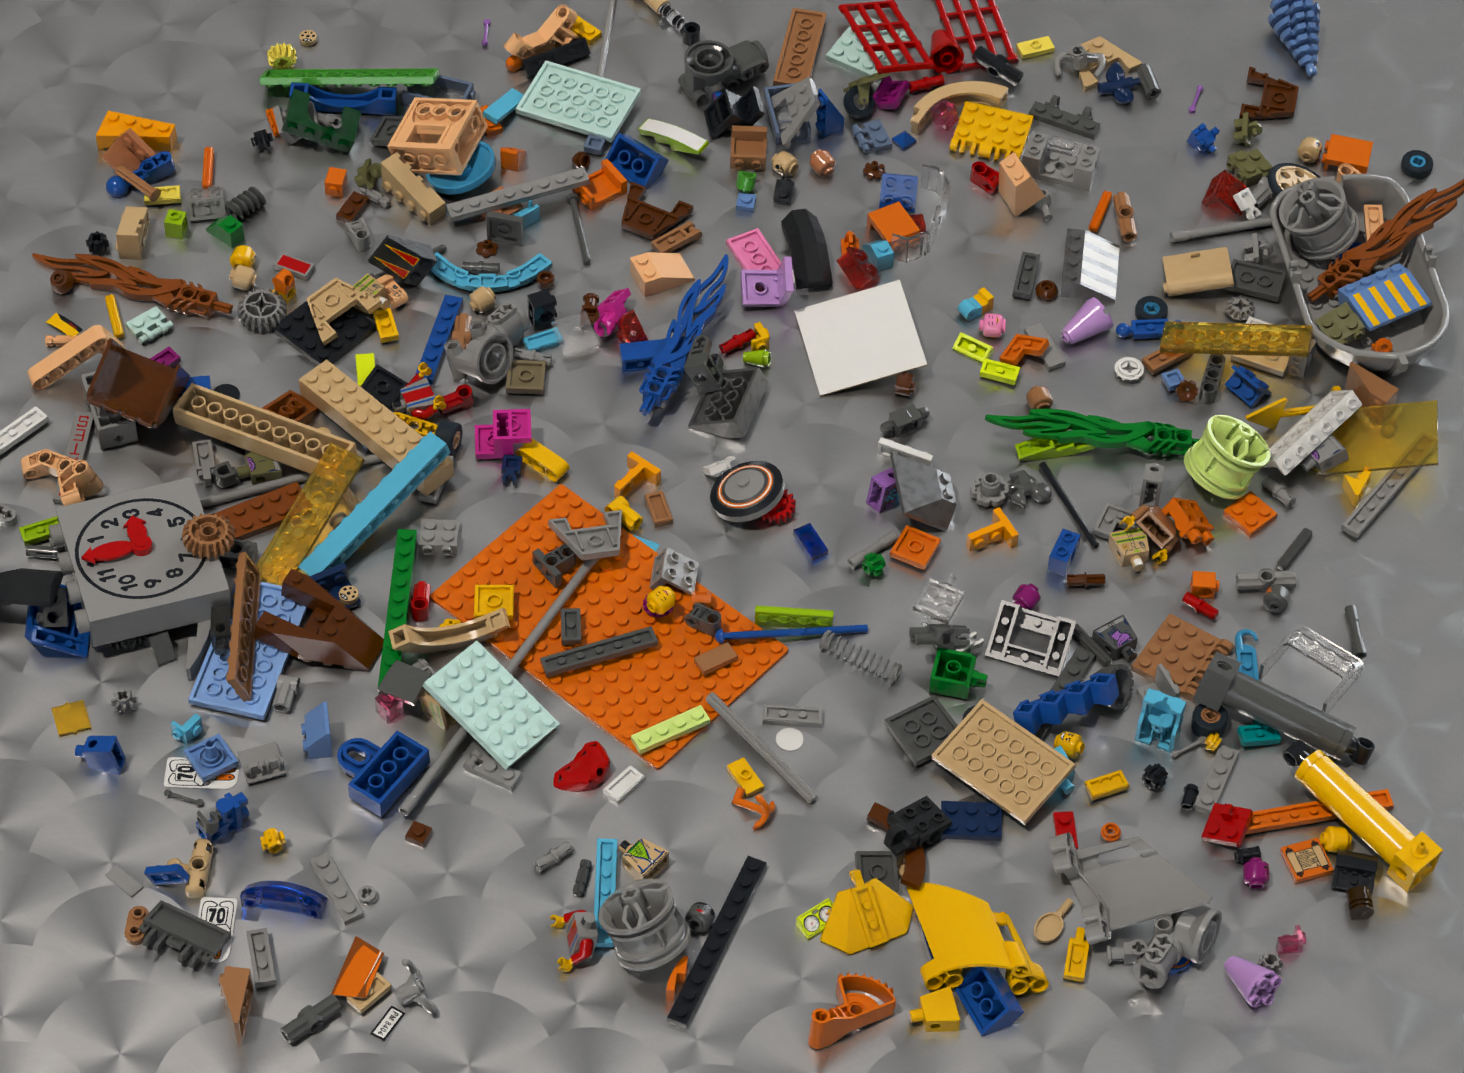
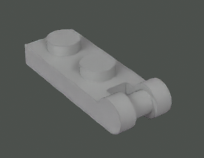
[463,750,522,791]

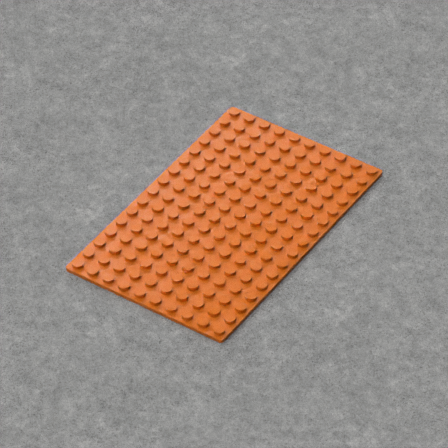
[430,484,788,770]

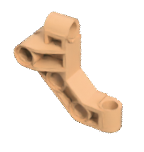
[503,5,580,60]
[21,449,104,506]

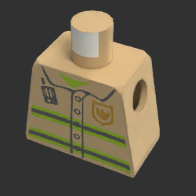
[353,273,390,314]
[1108,527,1149,572]
[418,689,457,731]

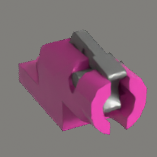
[594,288,631,337]

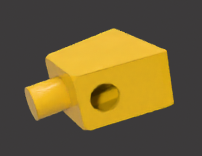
[909,986,960,1032]

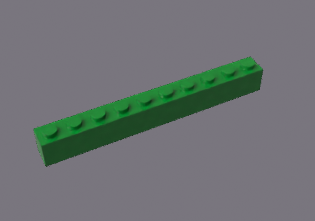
[378,529,418,701]

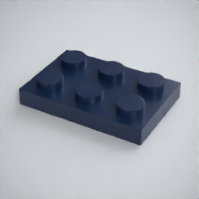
[941,801,1002,841]

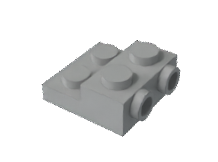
[418,519,460,556]

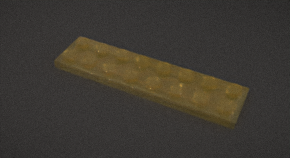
[1160,321,1313,357]
[256,442,365,586]

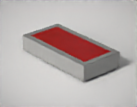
[274,252,315,280]

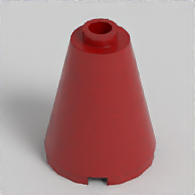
[930,29,964,74]

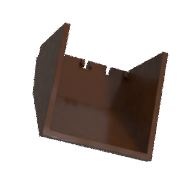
[85,338,190,429]

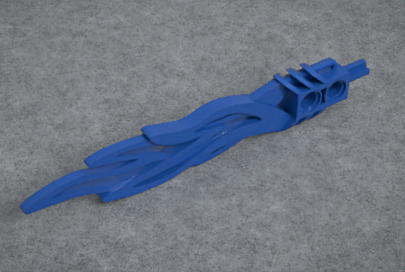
[639,254,729,416]

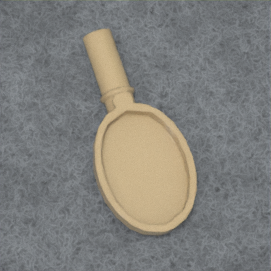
[1033,898,1074,943]

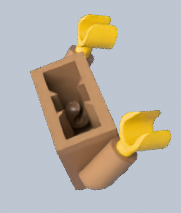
[1119,505,1178,564]

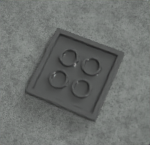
[884,695,958,766]

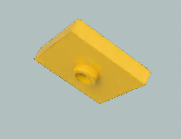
[474,585,514,620]

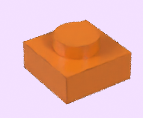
[691,591,711,606]

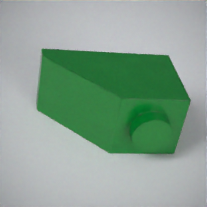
[206,215,245,248]

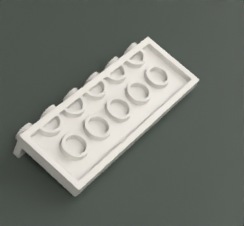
[1264,390,1362,475]

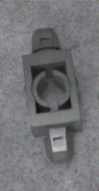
[880,404,930,438]

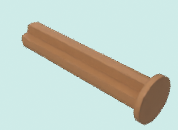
[115,165,161,202]

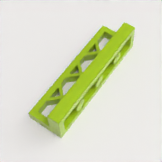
[755,605,834,628]

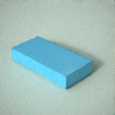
[522,327,564,352]

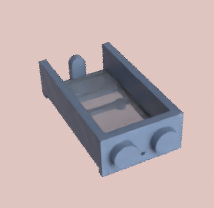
[402,75,476,115]
[763,83,811,145]

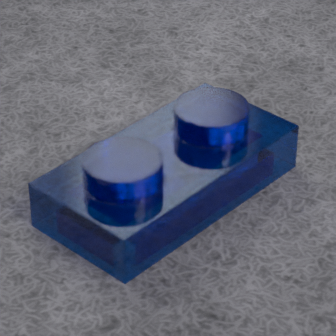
[793,523,828,562]

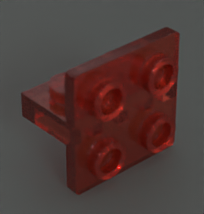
[836,246,879,290]

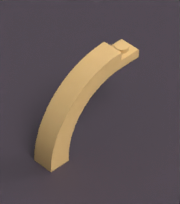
[910,81,1009,135]
[388,608,510,653]

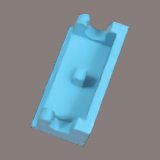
[514,200,540,229]

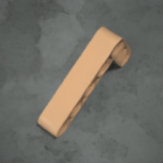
[27,325,125,390]

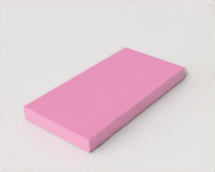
[726,228,781,292]

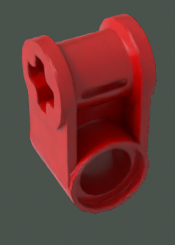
[970,161,999,194]

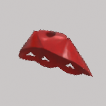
[553,741,610,792]

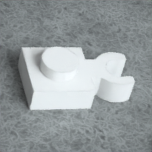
[1233,188,1261,220]

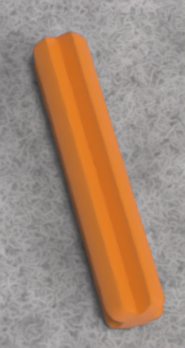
[202,147,214,189]
[1088,190,1112,233]

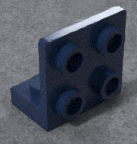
[309,563,361,609]

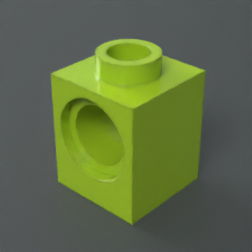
[164,209,188,240]

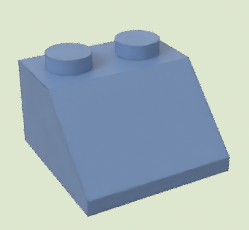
[301,702,332,759]

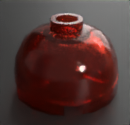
[616,309,648,343]

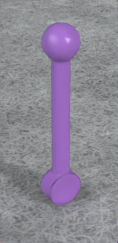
[481,19,491,46]
[1189,85,1204,113]

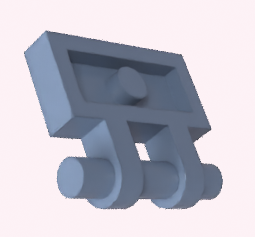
[852,119,892,154]

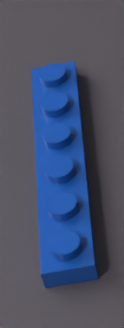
[415,294,463,385]

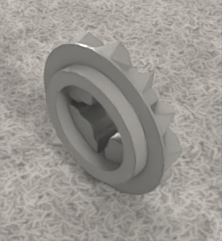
[1225,296,1255,321]

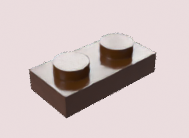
[336,191,370,223]

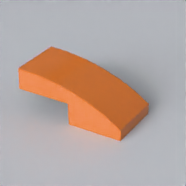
[666,956,688,1002]

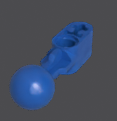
[106,151,175,198]

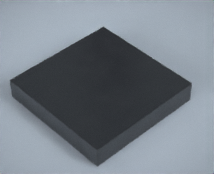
[360,364,408,410]

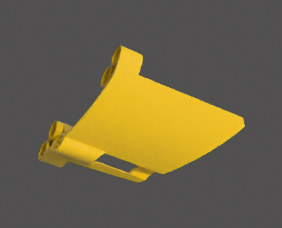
[906,882,1049,995]

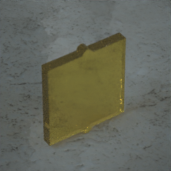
[51,700,91,737]

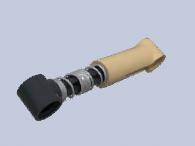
[643,0,700,46]

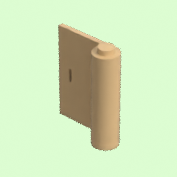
[1162,247,1234,297]

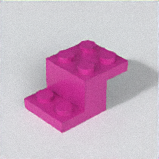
[475,409,532,459]

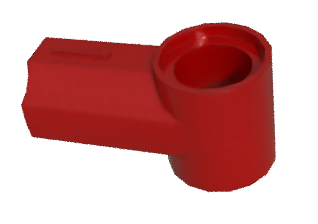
[439,384,474,415]
[411,581,431,622]

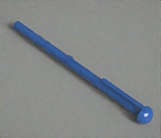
[715,625,868,644]

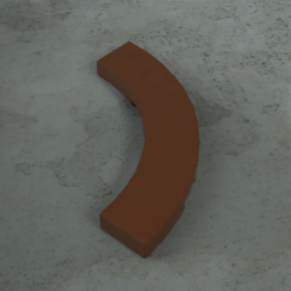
[867,802,926,891]

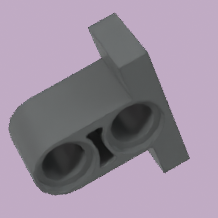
[532,544,576,588]

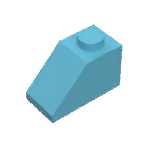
[862,240,894,272]

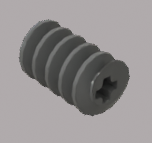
[225,186,266,220]

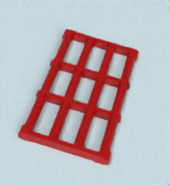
[838,0,936,74]
[935,0,1019,72]

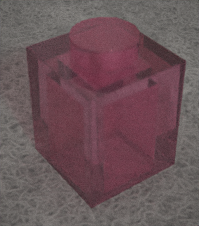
[375,694,404,724]

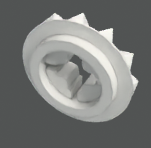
[1114,357,1144,382]

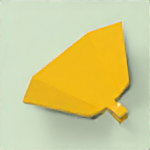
[820,869,914,954]

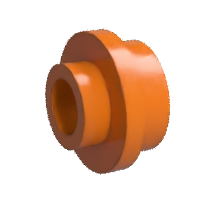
[1101,822,1121,842]

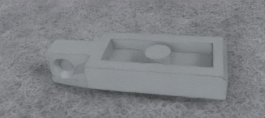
[192,439,215,487]

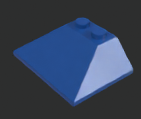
[25,584,89,659]

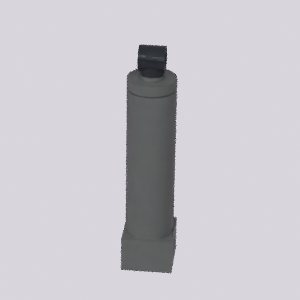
[1193,651,1375,765]

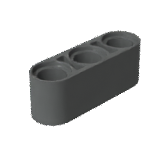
[1199,353,1226,404]

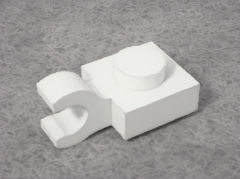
[702,456,736,477]
[954,632,984,654]

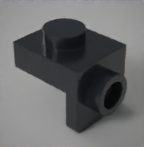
[773,177,795,204]

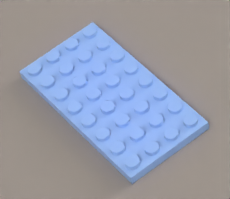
[188,582,308,720]

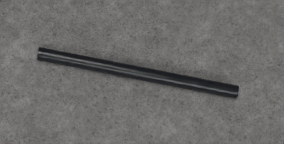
[1039,462,1099,549]

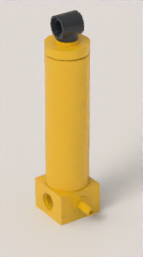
[1282,740,1443,893]

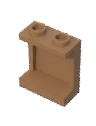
[730,125,767,170]

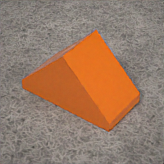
[500,147,526,172]

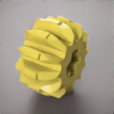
[267,42,297,69]

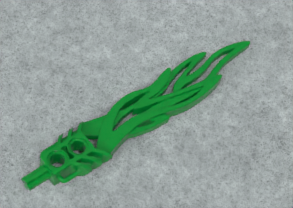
[985,409,1200,457]

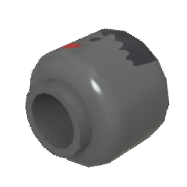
[685,902,715,933]

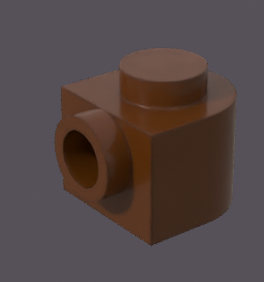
[895,372,916,397]

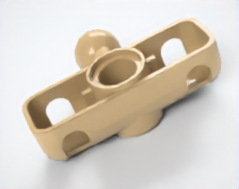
[167,839,213,899]

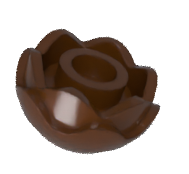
[1035,280,1058,301]

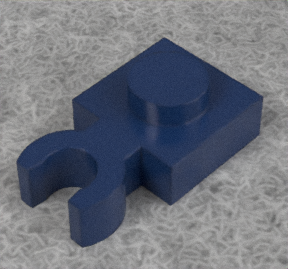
[501,455,523,486]

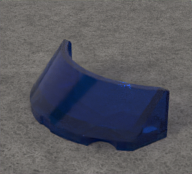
[240,881,328,920]

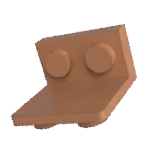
[101,128,156,172]

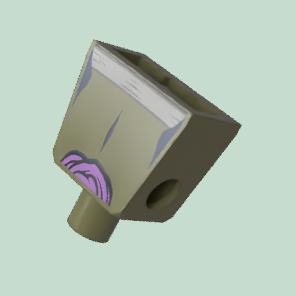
[236,452,283,485]

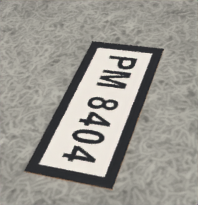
[370,1006,405,1041]

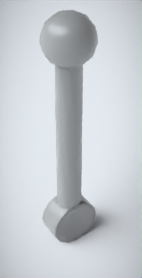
[1171,736,1207,758]

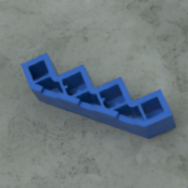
[1013,673,1119,734]

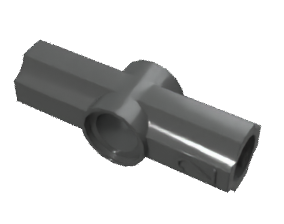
[280,994,342,1044]

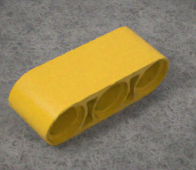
[516,439,570,482]

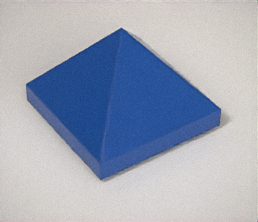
[892,130,917,150]

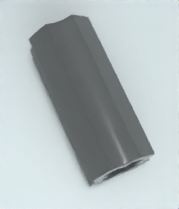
[1136,63,1161,99]

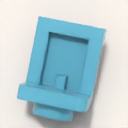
[170,713,203,744]

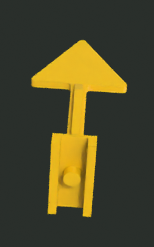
[1245,386,1354,430]

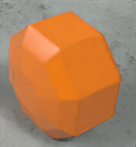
[506,55,522,72]

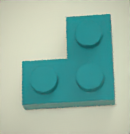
[1237,719,1281,747]

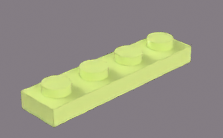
[631,705,710,755]

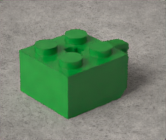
[929,648,988,700]

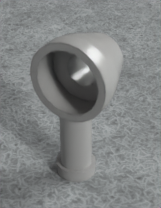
[1034,189,1053,221]

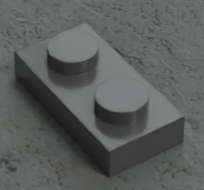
[561,608,581,645]

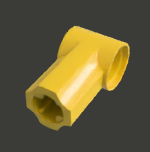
[604,496,643,531]

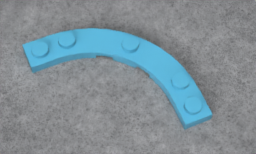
[430,252,553,292]

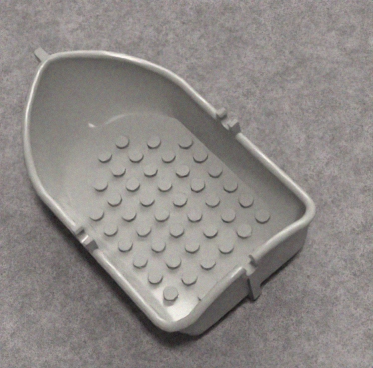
[1270,174,1450,378]

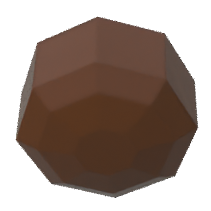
[537,271,555,289]

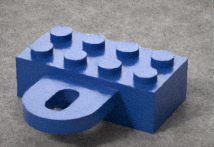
[337,730,430,817]

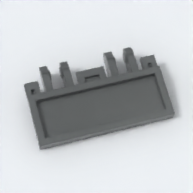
[138,900,231,969]

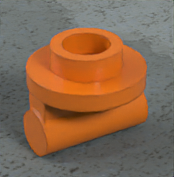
[1371,338,1393,352]

